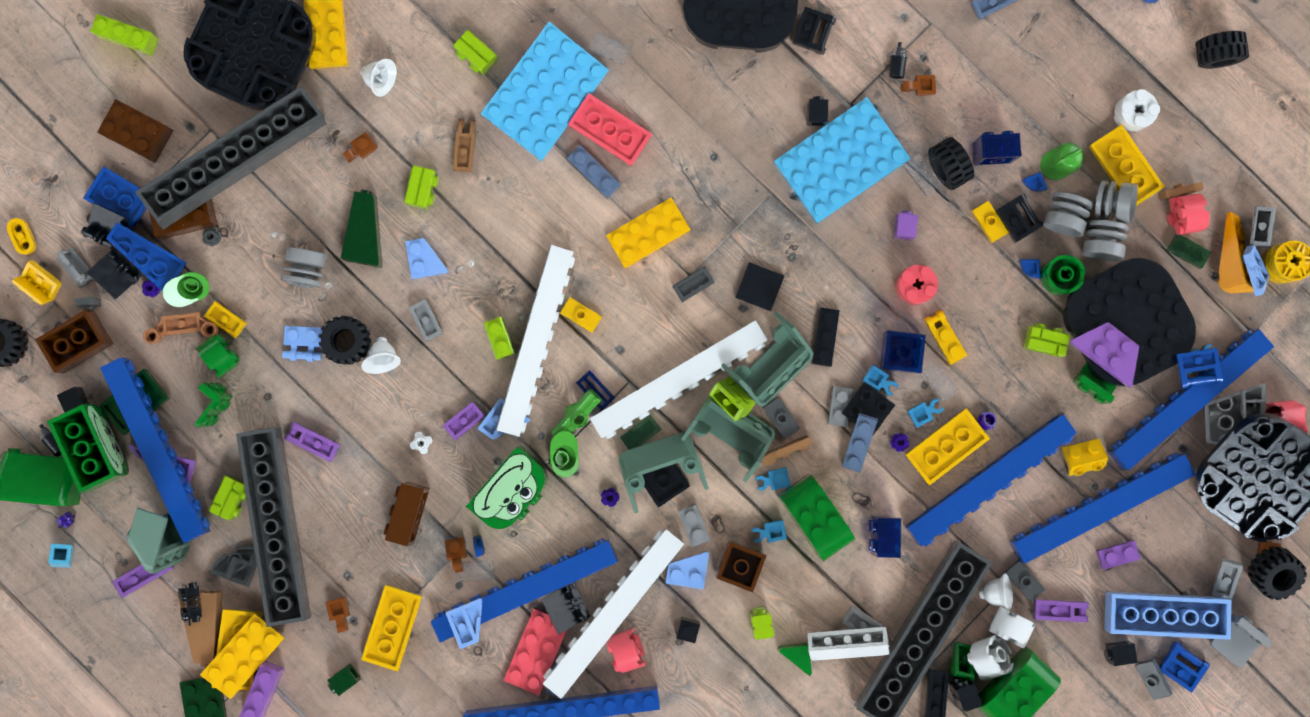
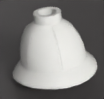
[361,59,397,97]
[361,337,401,374]
[979,573,1013,610]

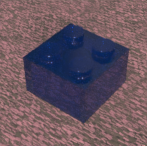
[972,131,1022,166]
[880,330,926,374]
[868,515,901,558]

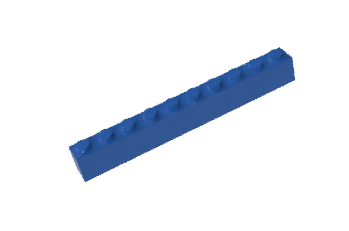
[1108,329,1274,470]
[100,357,211,543]
[904,414,1077,547]
[1009,452,1196,564]
[430,538,618,643]
[463,686,660,717]

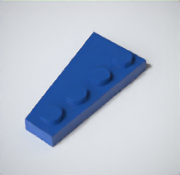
[106,222,187,292]

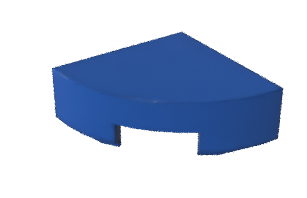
[1021,172,1048,192]
[1019,259,1040,279]
[473,535,486,557]

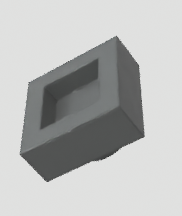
[74,297,102,311]

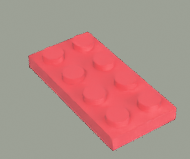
[568,93,652,167]
[504,608,567,696]

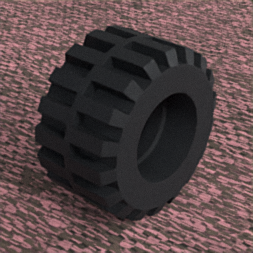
[1195,31,1249,69]
[928,137,974,190]
[319,316,371,365]
[0,318,28,367]
[1248,546,1307,600]

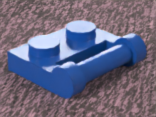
[1176,348,1223,389]
[1159,641,1210,693]

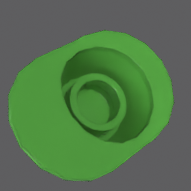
[1040,143,1084,180]
[163,272,210,307]
[548,431,579,478]

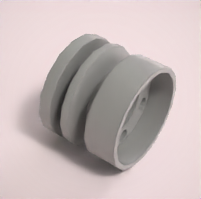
[1095,180,1138,224]
[1043,192,1093,237]
[1082,220,1129,261]
[280,247,327,288]

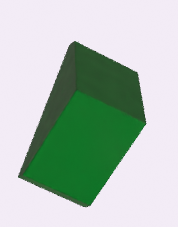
[948,642,975,680]
[777,643,812,676]

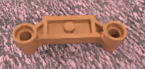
[143,312,220,344]

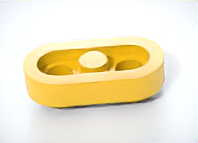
[7,218,37,255]

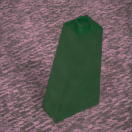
[340,189,383,268]

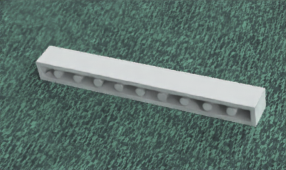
[496,245,575,437]
[590,320,767,440]
[543,529,684,699]

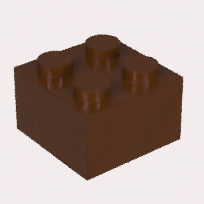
[715,540,767,592]

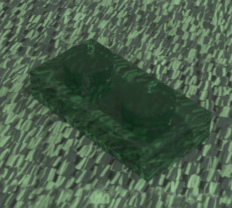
[1166,234,1211,269]
[620,414,662,449]

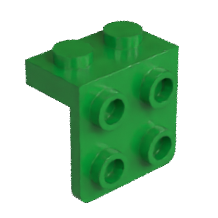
[1072,362,1117,404]
[194,382,233,428]

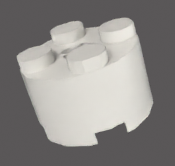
[1114,89,1160,132]
[989,606,1036,648]
[967,635,1014,681]

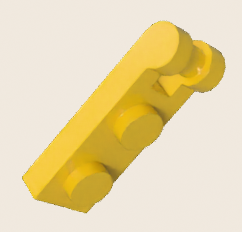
[923,309,967,365]

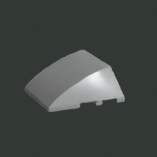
[1204,383,1266,445]

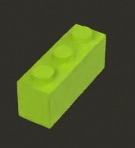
[90,14,159,56]

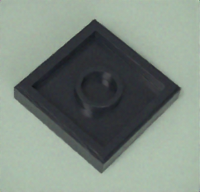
[735,262,784,312]
[642,464,690,508]

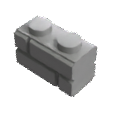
[1249,206,1276,248]

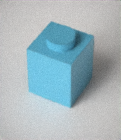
[48,544,74,568]

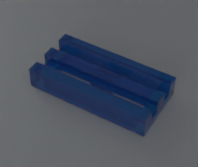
[576,370,615,411]

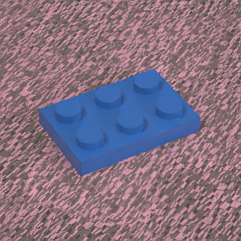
[83,166,147,229]

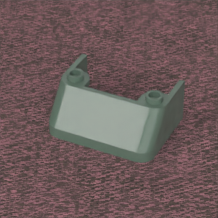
[721,311,814,406]
[681,395,775,482]
[618,432,709,513]
[126,508,191,574]

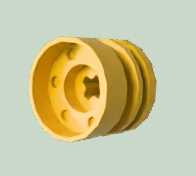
[1261,240,1310,284]

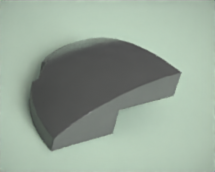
[209,546,257,588]

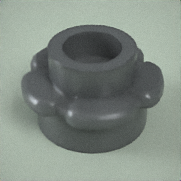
[202,227,221,246]

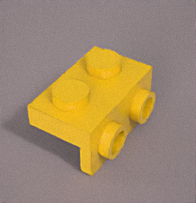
[12,260,62,305]
[1061,438,1108,476]

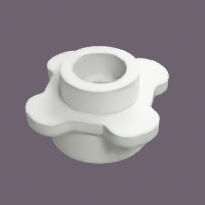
[410,432,433,454]

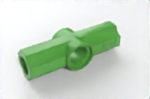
[551,389,602,436]

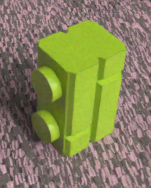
[453,30,498,75]
[404,165,439,210]
[483,317,516,360]
[1023,323,1070,357]
[709,376,756,422]
[208,475,246,520]
[749,606,774,640]

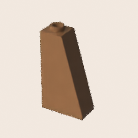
[178,590,223,667]

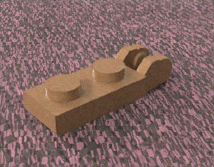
[453,119,476,173]
[761,435,813,466]

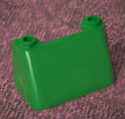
[0,448,81,506]

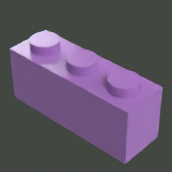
[239,661,284,717]

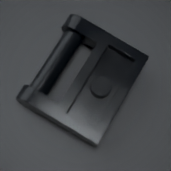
[792,7,836,55]
[995,193,1044,243]

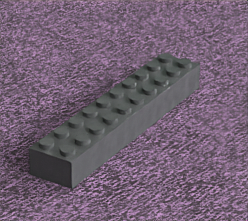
[135,86,326,230]
[236,427,311,627]
[854,540,992,717]

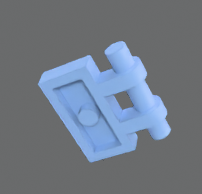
[282,326,323,362]

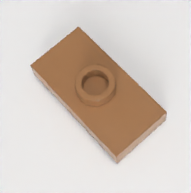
[1158,182,1204,201]

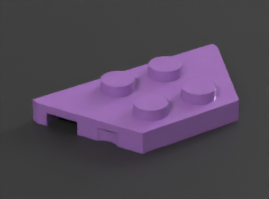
[1069,322,1139,388]

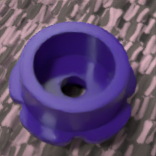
[142,279,161,298]
[978,412,997,430]
[890,433,909,452]
[601,488,620,507]
[56,511,75,529]

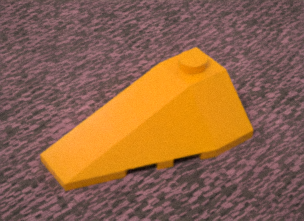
[1218,212,1254,294]

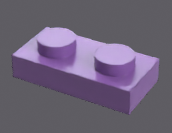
[443,402,486,441]
[1096,540,1140,570]

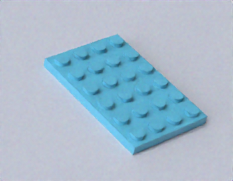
[480,22,609,161]
[773,97,911,224]

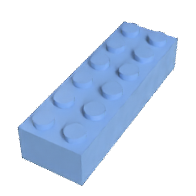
[1104,591,1231,640]

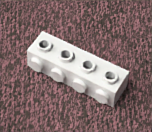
[808,627,890,661]

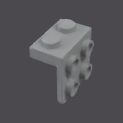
[1210,614,1273,668]

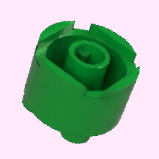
[1040,255,1085,295]
[195,334,241,379]

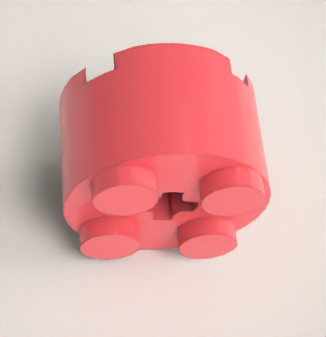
[1167,193,1210,235]
[895,265,938,305]
[1265,400,1308,433]
[607,628,646,673]

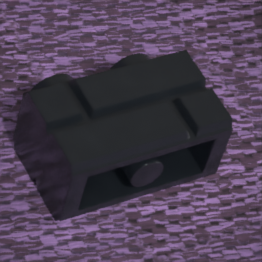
[949,676,982,712]

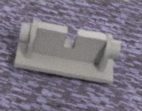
[57,247,93,288]

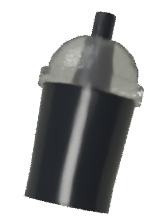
[889,42,908,79]
[39,424,62,457]

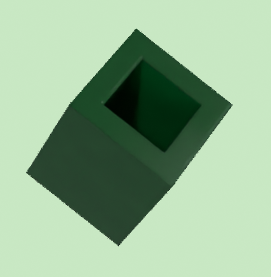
[327,663,361,696]

